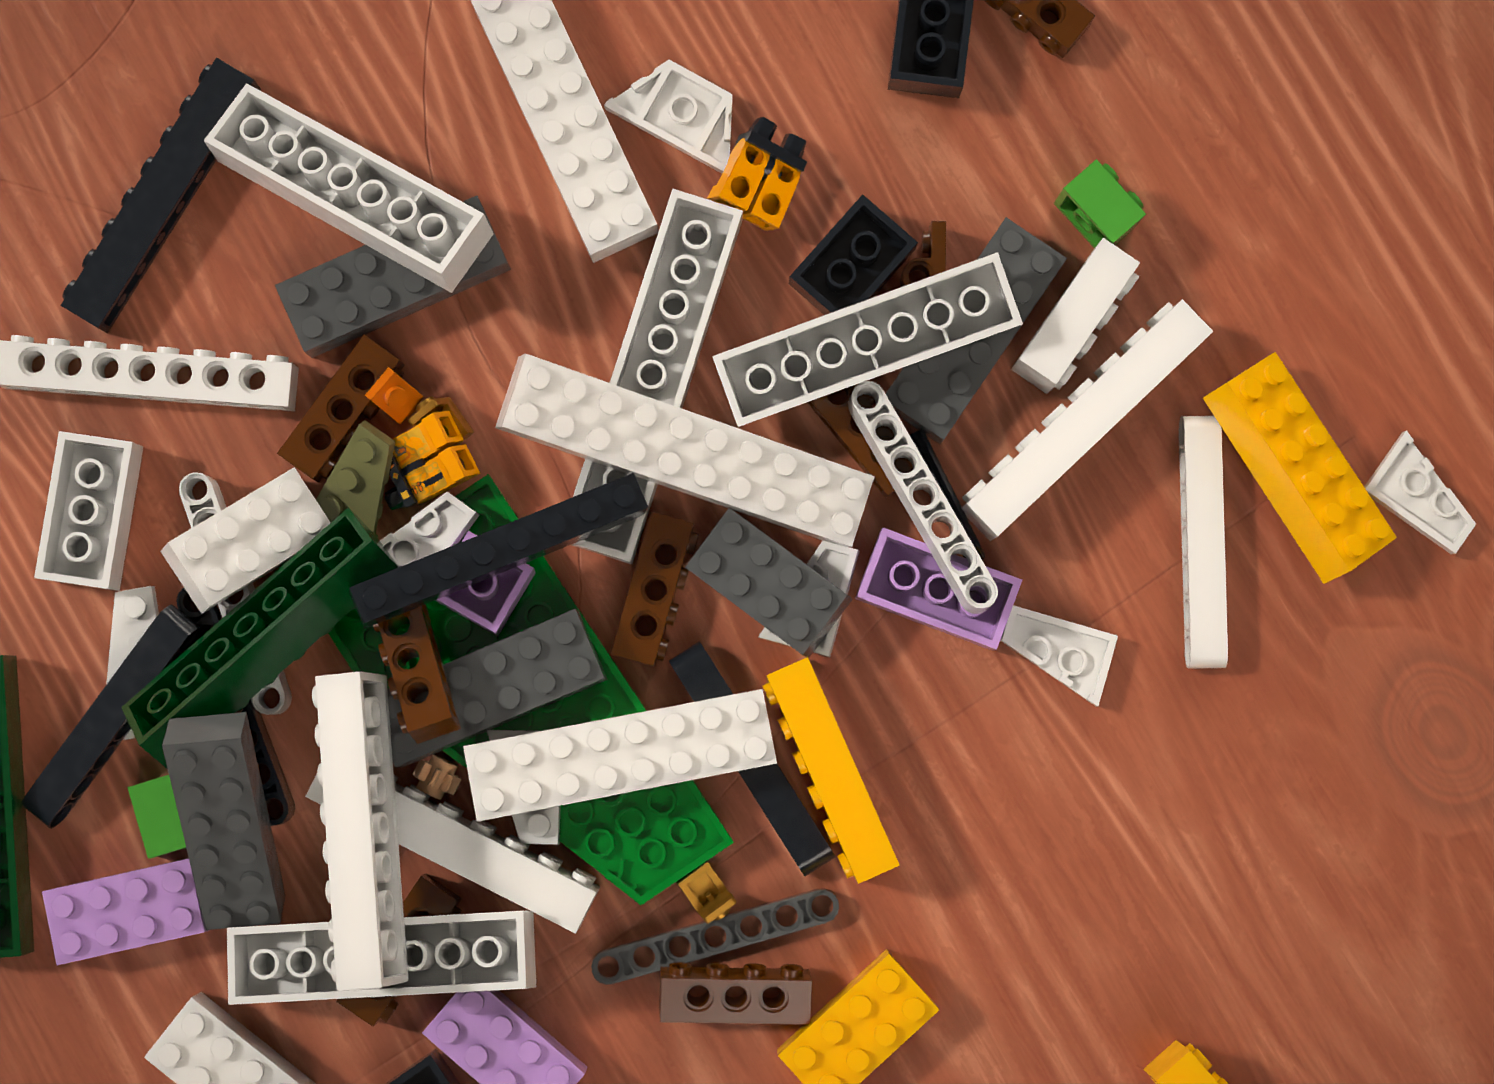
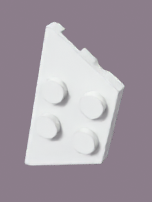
[604,60,732,173]

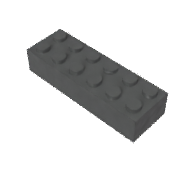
[275,196,511,358]
[886,217,1067,444]
[387,609,608,768]
[162,712,286,930]

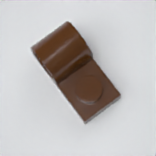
[900,221,946,287]

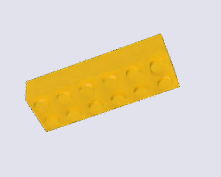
[1203,352,1397,584]
[762,657,900,884]

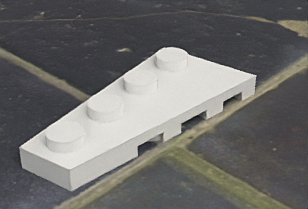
[106,586,159,740]

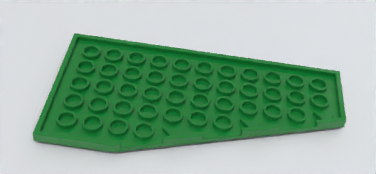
[328,474,734,905]

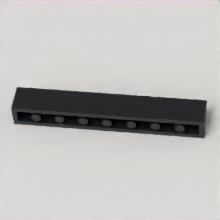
[60,57,261,334]
[349,473,648,629]

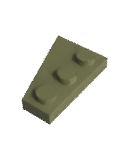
[316,420,395,537]

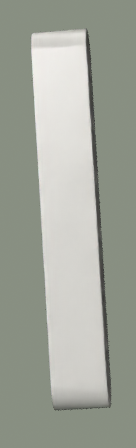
[848,381,998,614]
[1179,416,1228,669]
[179,472,292,715]

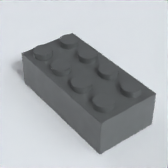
[685,508,852,658]

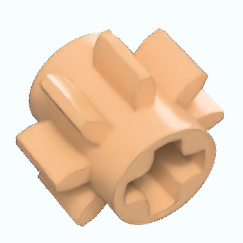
[412,754,462,800]

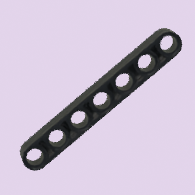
[176,588,295,826]
[22,605,202,829]
[669,641,836,877]

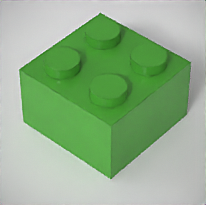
[1054,159,1146,248]

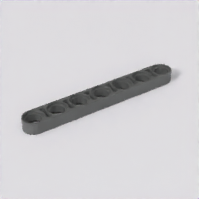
[591,888,839,985]

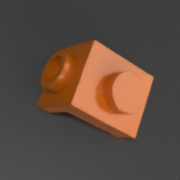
[365,367,424,424]

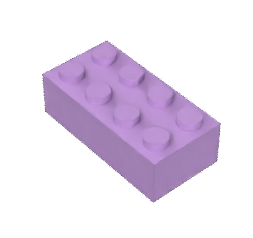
[855,528,1022,650]
[42,858,209,965]
[422,990,588,1084]

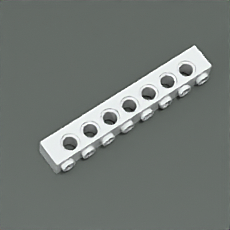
[0,335,299,411]

